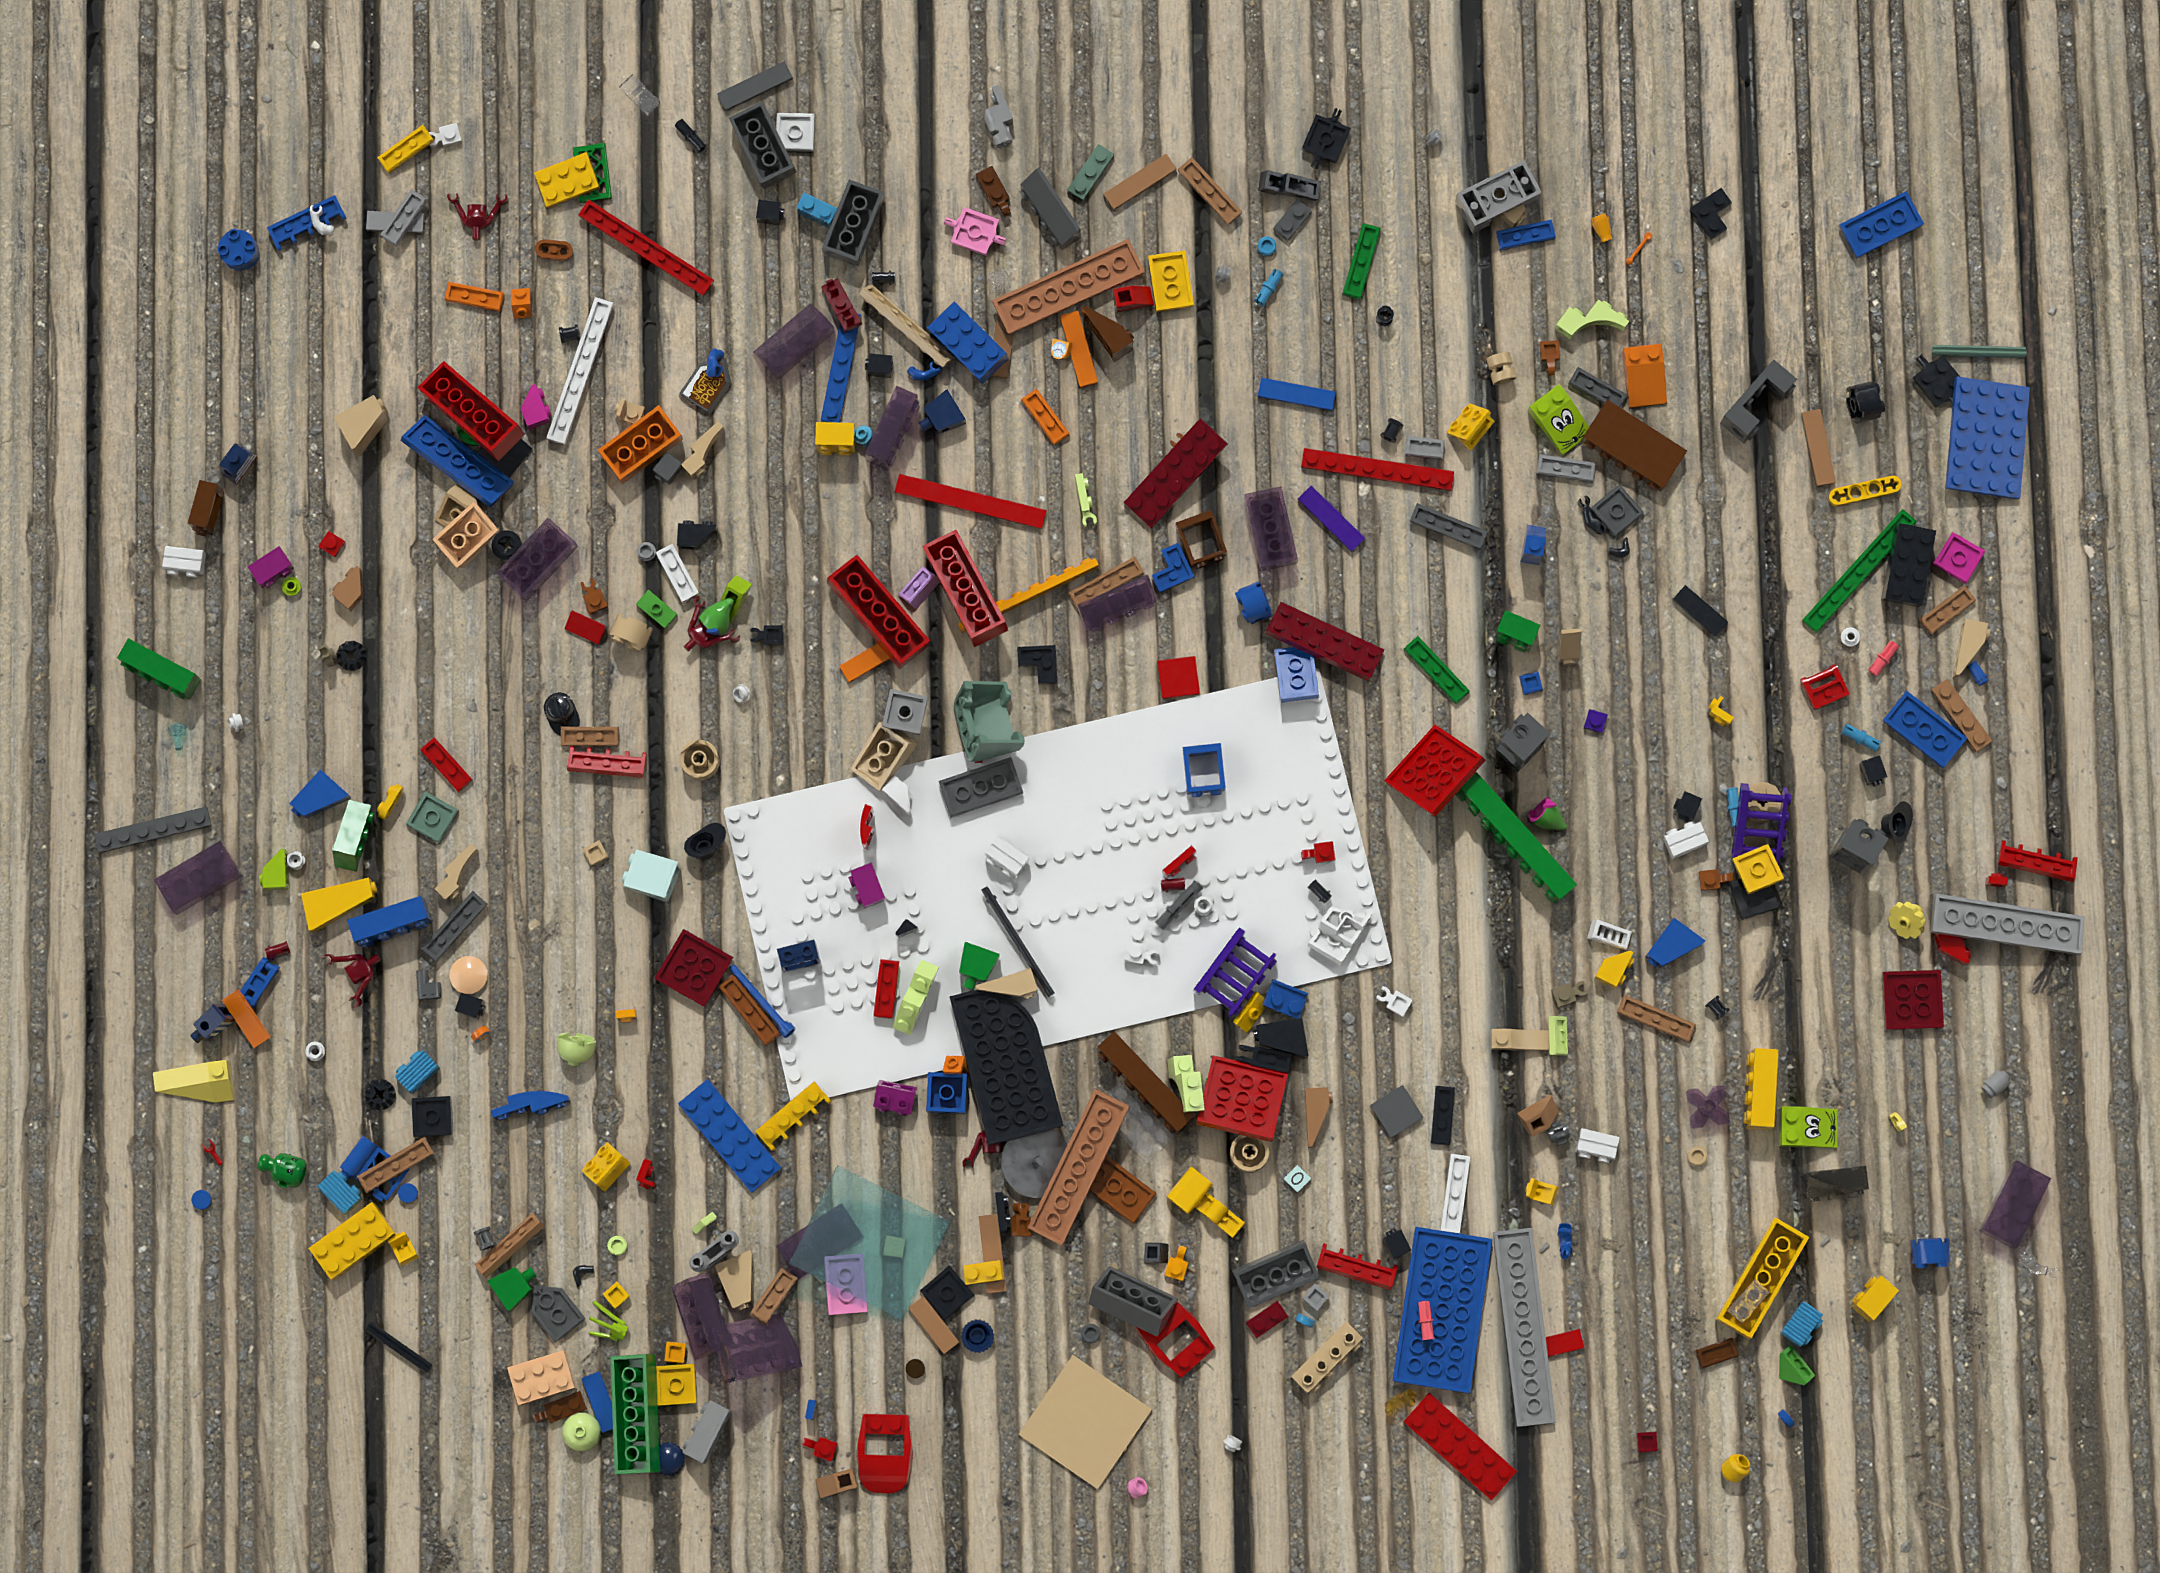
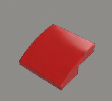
[860,804,874,850]

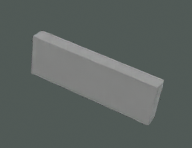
[380,189,428,247]
[366,211,425,233]
[1536,454,1596,483]

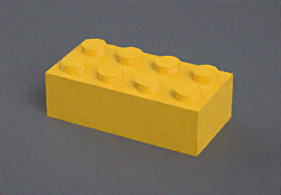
[1743,1048,1779,1130]
[308,1202,397,1281]

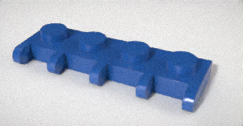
[267,195,347,251]

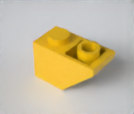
[1594,951,1635,988]

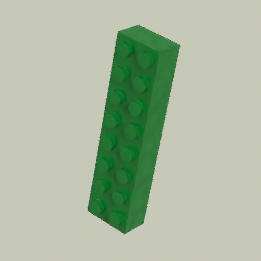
[1455,772,1577,904]

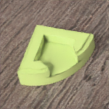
[692,1212,717,1234]

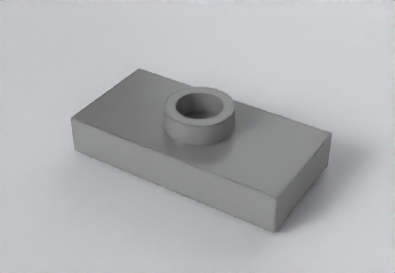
[1405,436,1445,460]

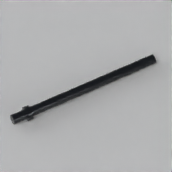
[981,886,1055,997]

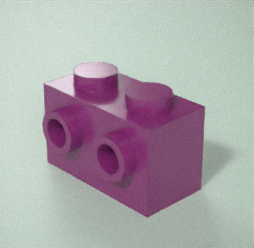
[247,546,294,589]
[848,863,886,909]
[873,1080,917,1116]

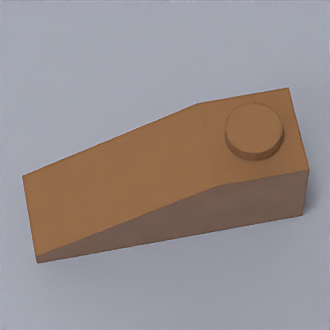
[1304,1087,1333,1148]

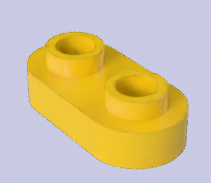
[377,783,404,820]

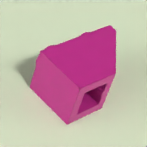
[521,383,552,430]

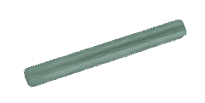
[1932,345,2027,358]

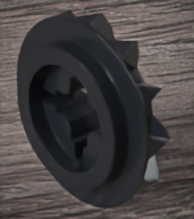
[491,530,522,561]
[336,640,367,671]
[365,1079,396,1110]

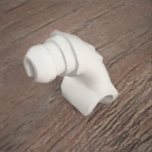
[310,205,334,235]

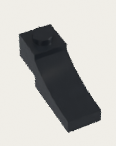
[1258,170,1321,201]

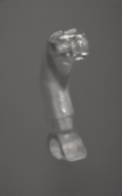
[2020,1252,2062,1280]

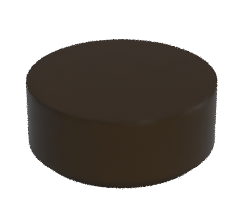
[906,1359,925,1379]

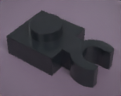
[750,625,783,645]

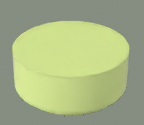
[607,1236,627,1256]

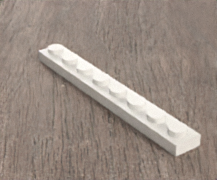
[547,297,614,445]

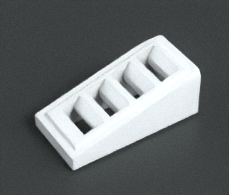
[1587,920,1632,950]

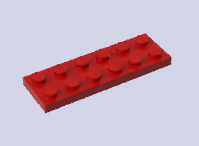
[1403,1393,1517,1501]

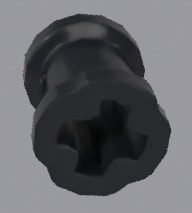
[1376,306,1394,327]
[559,324,581,344]
[1380,418,1404,443]
[1705,995,1730,1020]

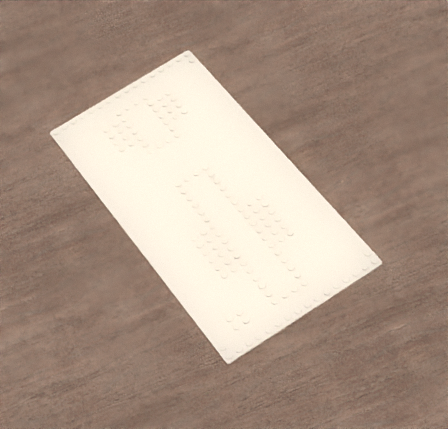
[724,668,1392,1101]

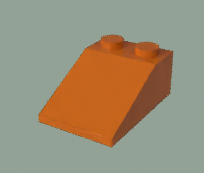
[1622,343,1667,408]

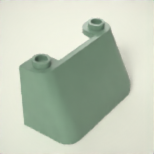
[954,681,1025,762]

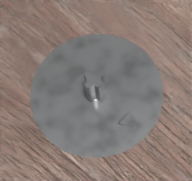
[1002,1129,1068,1198]

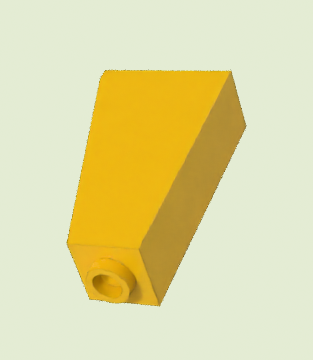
[301,878,377,933]

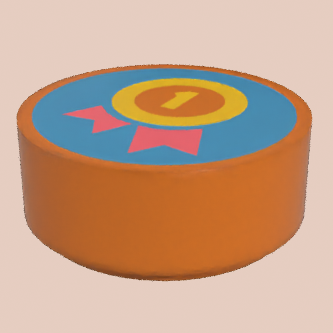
[471,1026,491,1043]

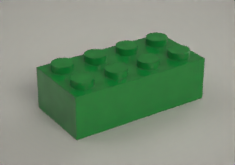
[117,638,201,700]

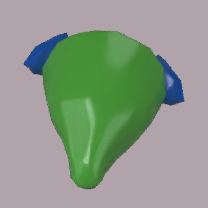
[699,598,734,635]

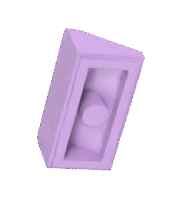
[898,567,940,609]

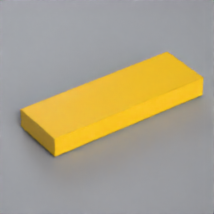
[377,125,435,174]

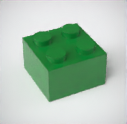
[1494,610,1541,653]

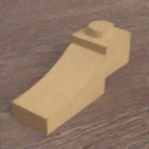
[681,421,725,479]
[435,843,479,902]
[1491,1029,1549,1050]

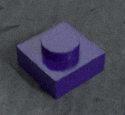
[1584,709,1608,734]

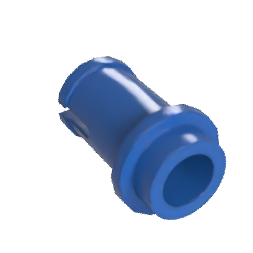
[1967,661,1989,686]

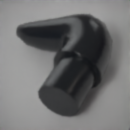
[1609,537,1630,558]
[573,1265,594,1287]

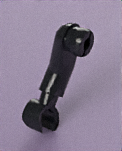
[1578,495,1607,535]

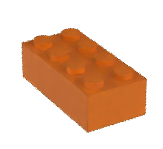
[598,405,683,484]

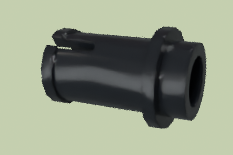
[872,270,896,285]
[1307,879,1332,904]

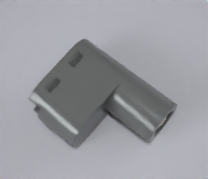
[416,970,441,1000]

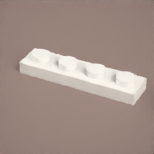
[1440,1154,1470,1234]

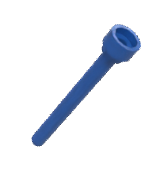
[730,965,796,1038]

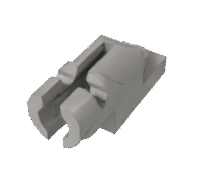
[984,85,1013,149]

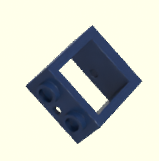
[777,939,821,973]

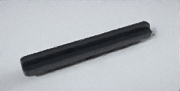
[365,1322,432,1373]

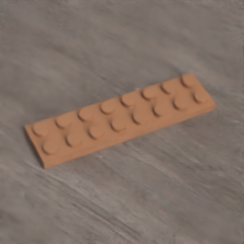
[992,238,1145,335]
[1028,1089,1130,1245]

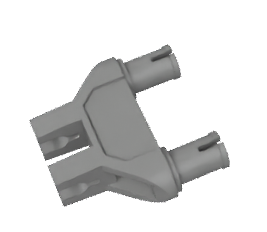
[689,1230,739,1272]

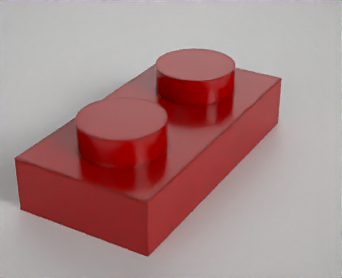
[1162,845,1197,878]

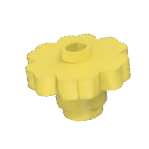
[1888,902,1926,939]

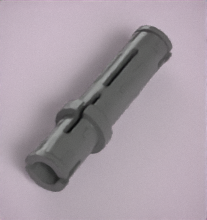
[1155,880,1203,930]

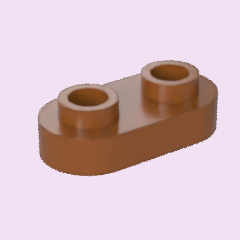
[535,239,573,261]

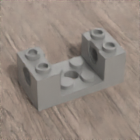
[1455,160,1542,234]

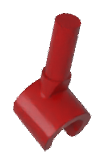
[202,1139,223,1165]

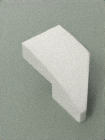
[882,775,912,815]

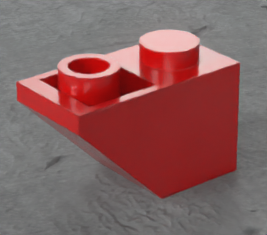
[1113,286,1154,313]
[1933,933,1971,965]

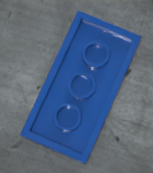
[1839,191,1924,259]
[1882,691,1967,768]

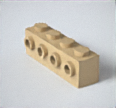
[1291,1321,1363,1393]

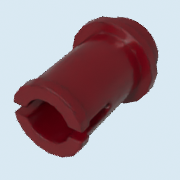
[1161,877,1185,893]
[265,941,291,960]

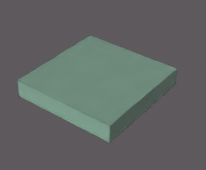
[406,791,459,844]

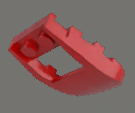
[1135,1301,1215,1379]
[856,1414,913,1493]

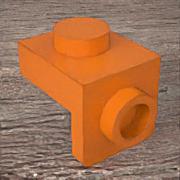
[511,288,532,319]
[943,1056,970,1075]

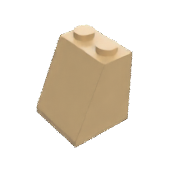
[334,395,388,457]

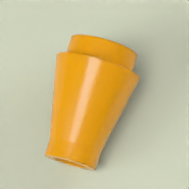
[1591,213,1613,242]

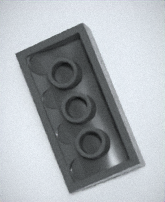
[1232,1240,1320,1309]

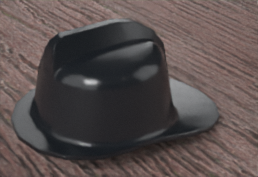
[544,692,580,736]
[1880,801,1913,843]
[684,823,726,860]

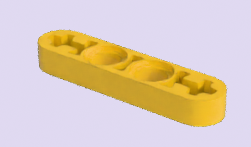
[1828,476,1902,507]

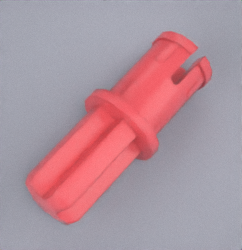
[1868,641,1899,677]
[1418,1301,1435,1340]

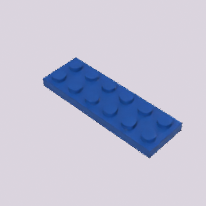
[400,415,514,508]
[678,1079,781,1193]

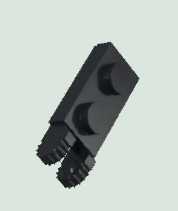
[1236,1045,1293,1074]

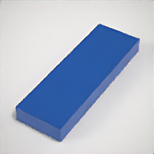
[1496,219,1556,251]
[581,1371,613,1433]

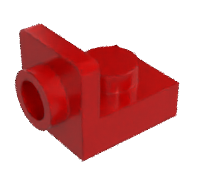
[636,1158,656,1190]

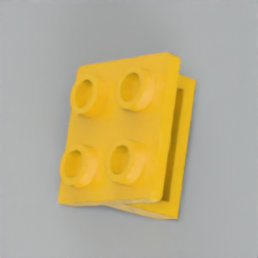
[1447,403,1495,451]
[582,1142,631,1192]

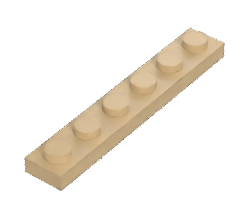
[859,284,955,367]

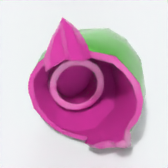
[1527,797,1567,830]

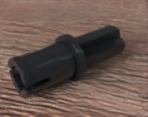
[675,119,707,153]

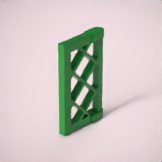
[573,143,612,203]

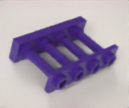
[1731,783,1791,865]
[1193,927,1277,1018]

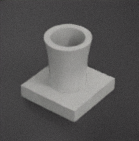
[882,689,928,735]

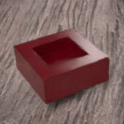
[1636,1432,1658,1453]

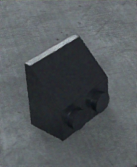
[477,439,532,478]

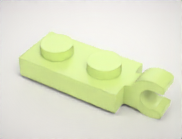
[1075,473,1097,527]

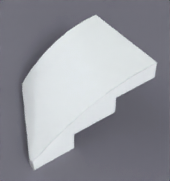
[1308,907,1372,966]

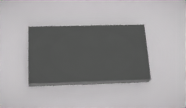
[938,757,1023,818]

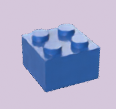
[926,1072,968,1115]

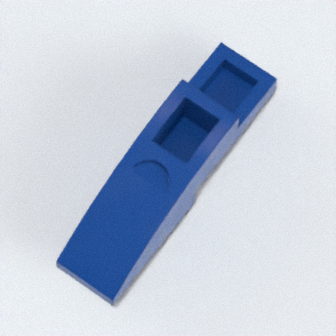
[491,1091,571,1121]

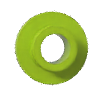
[282,577,301,596]

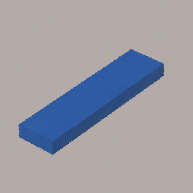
[1258,377,1336,411]

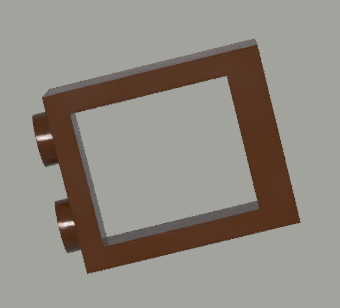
[188,480,224,537]
[1175,510,1227,569]

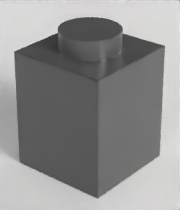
[653,452,682,485]

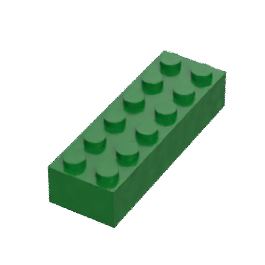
[610,1354,660,1474]

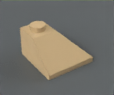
[435,483,477,527]

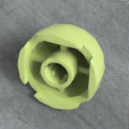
[557,1033,596,1066]
[562,1413,601,1451]

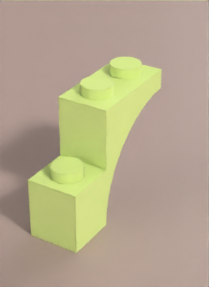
[1555,300,1629,340]
[893,959,939,1035]
[1167,1055,1204,1112]

